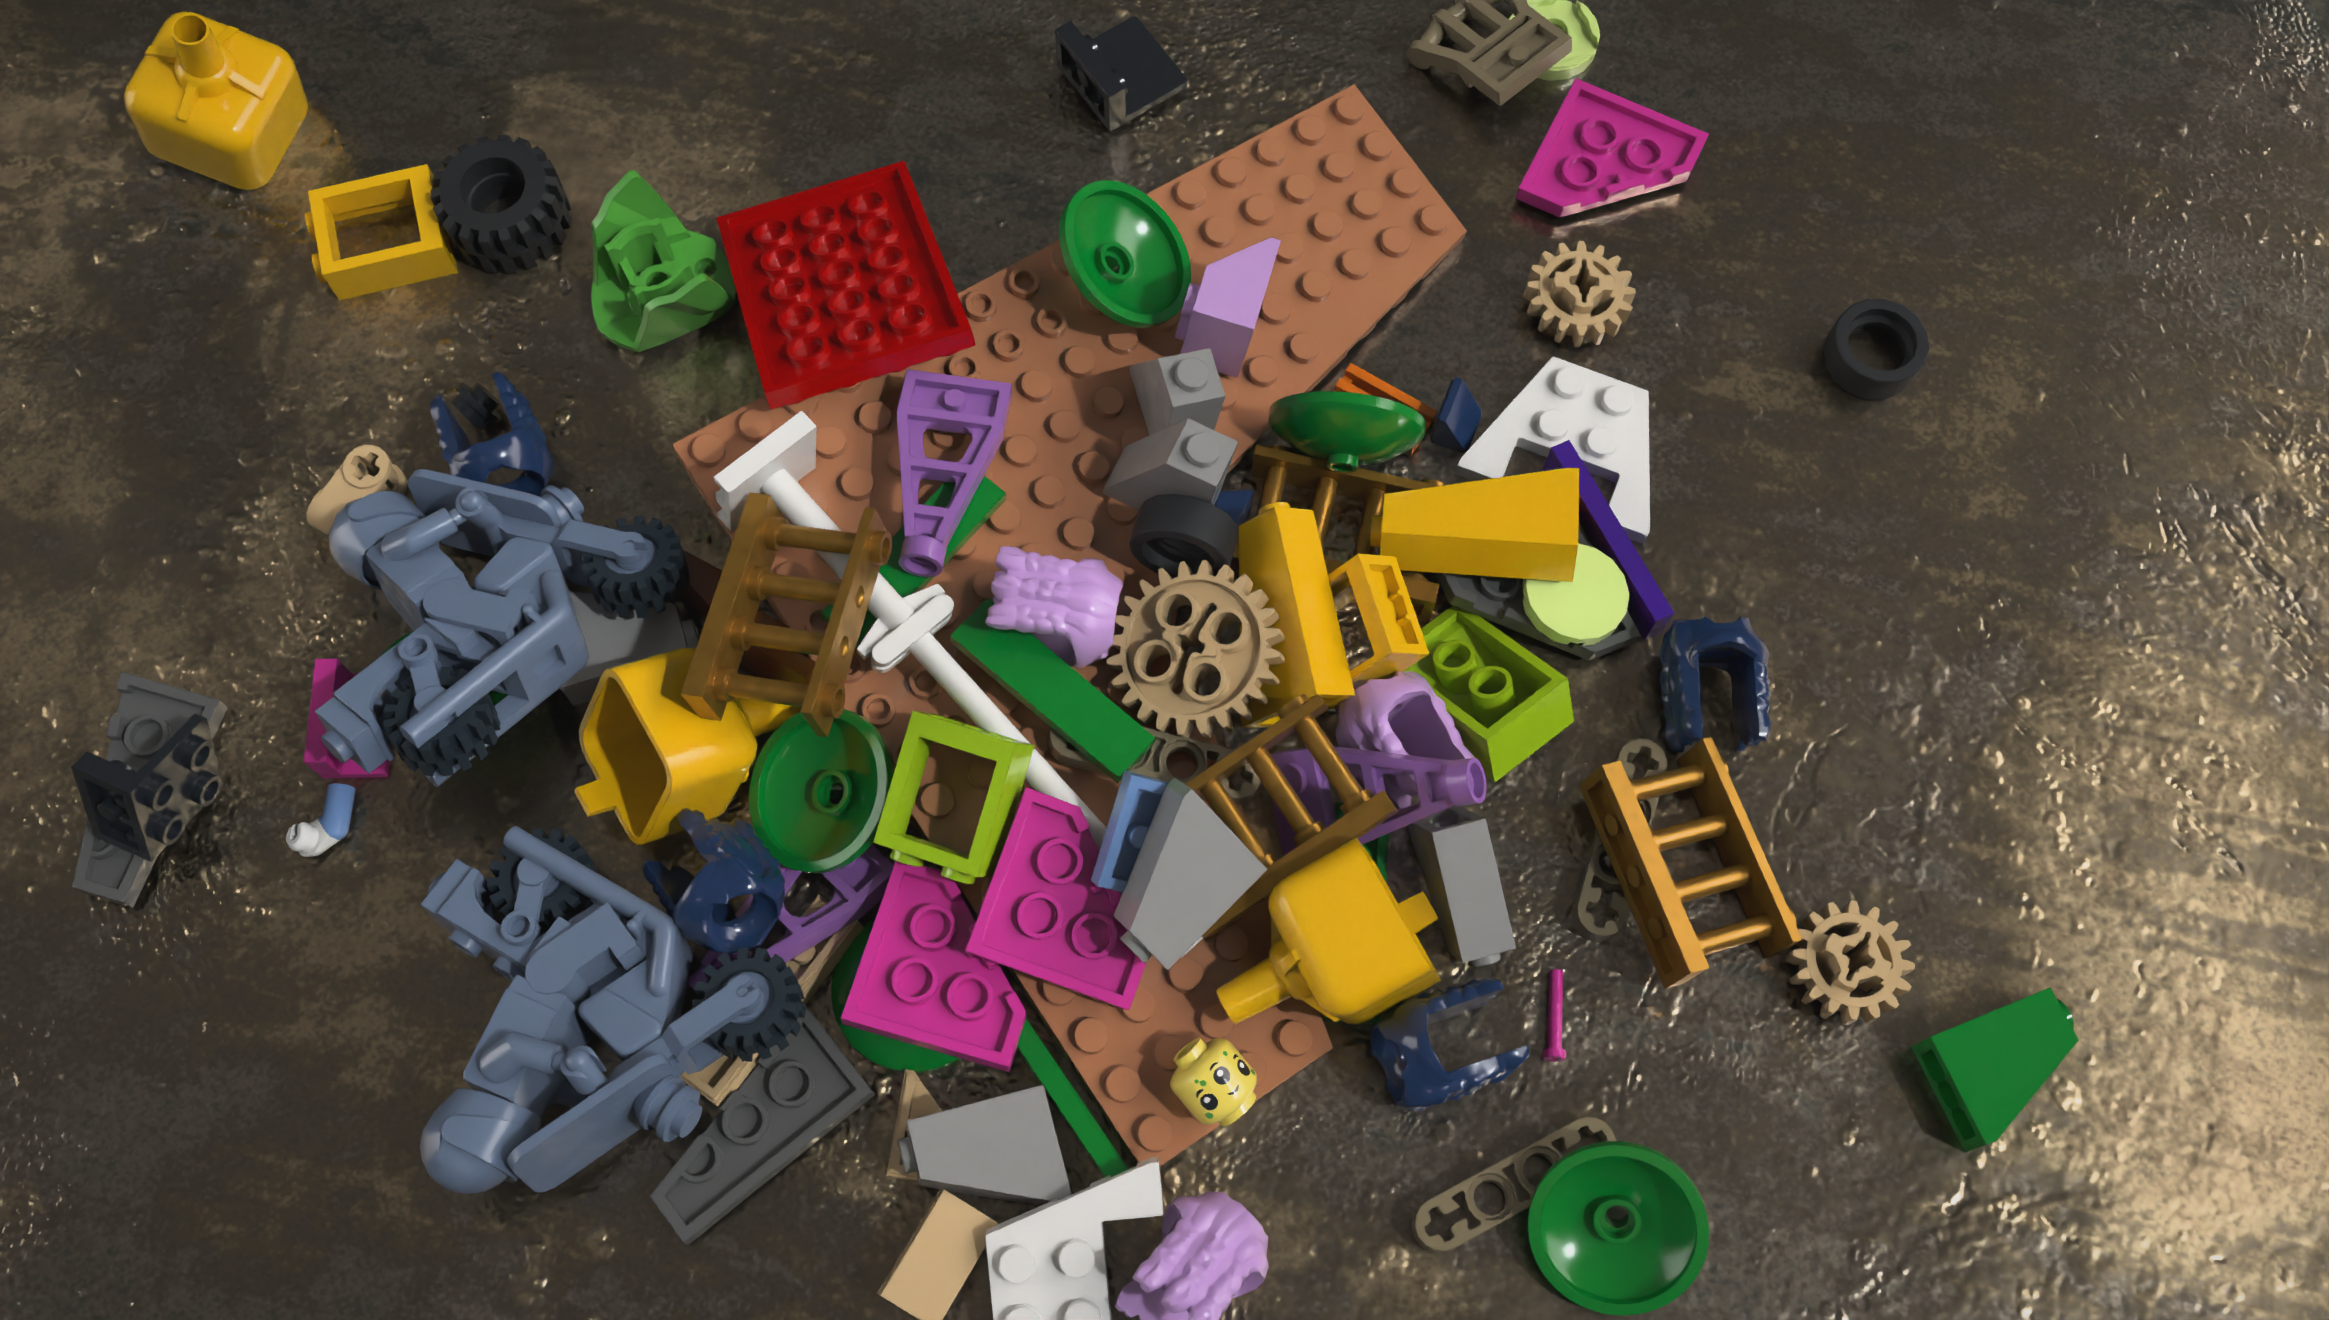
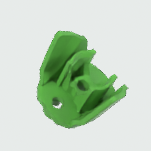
[591,170,738,353]

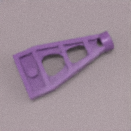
[897,369,1012,577]
[1270,746,1487,856]
[688,844,894,989]

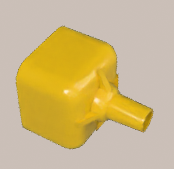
[124,11,308,190]
[574,648,800,845]
[1216,837,1441,1025]

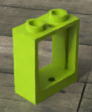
[873,710,1035,884]

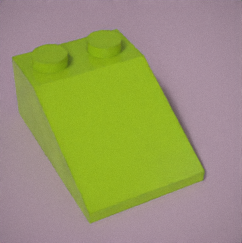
[1404,605,1574,783]

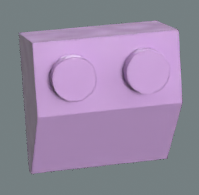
[1175,237,1281,378]

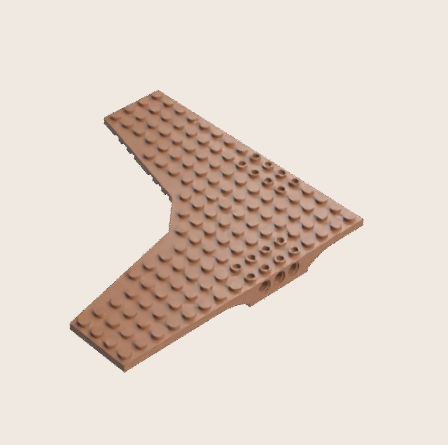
[672,84,1467,1167]

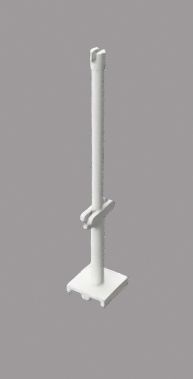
[714,411,1203,957]

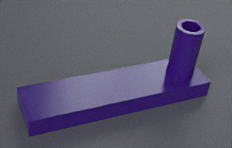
[1540,440,1674,641]

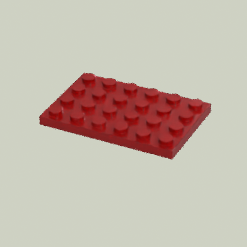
[716,161,976,410]

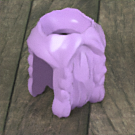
[985,546,1123,669]
[1335,671,1474,809]
[1115,1191,1269,1320]

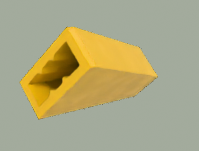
[1370,468,1579,582]
[1238,502,1355,727]

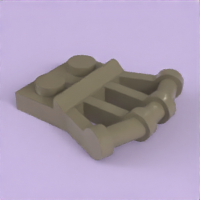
[1406,0,1572,106]

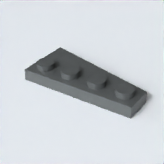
[72,672,228,908]
[650,1004,875,1245]

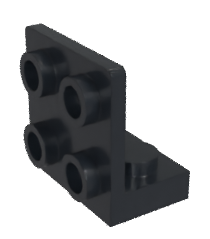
[1055,17,1187,132]
[71,714,223,862]

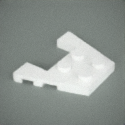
[1455,356,1650,544]
[985,1157,1164,1320]

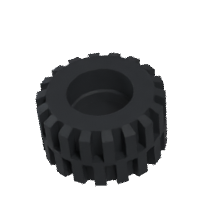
[431,135,572,274]

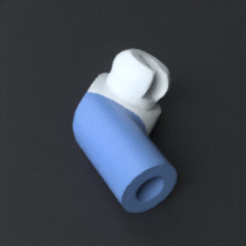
[286,783,356,857]

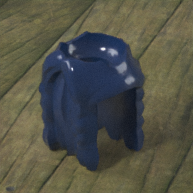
[430,372,554,497]
[1659,617,1771,753]
[642,808,785,953]
[1371,978,1530,1112]

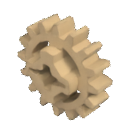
[1524,241,1636,347]
[1786,900,1915,1025]

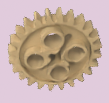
[1106,560,1285,739]

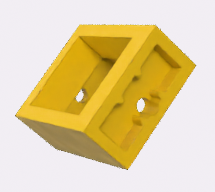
[305,164,458,300]
[1328,554,1429,710]

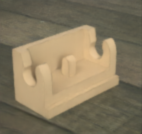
[877,1189,999,1320]

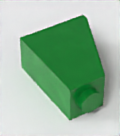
[1911,987,2079,1153]

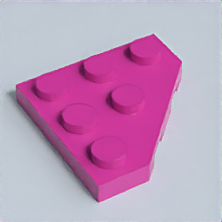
[1515,78,1709,218]
[965,787,1146,1010]
[841,861,1026,1072]

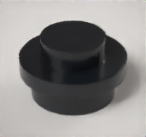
[451,383,501,430]

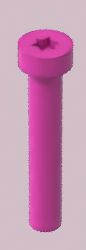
[1543,969,1566,1062]

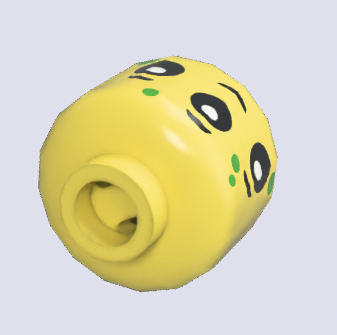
[1170,1037,1257,1127]

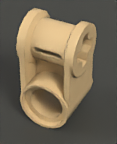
[307,444,408,536]

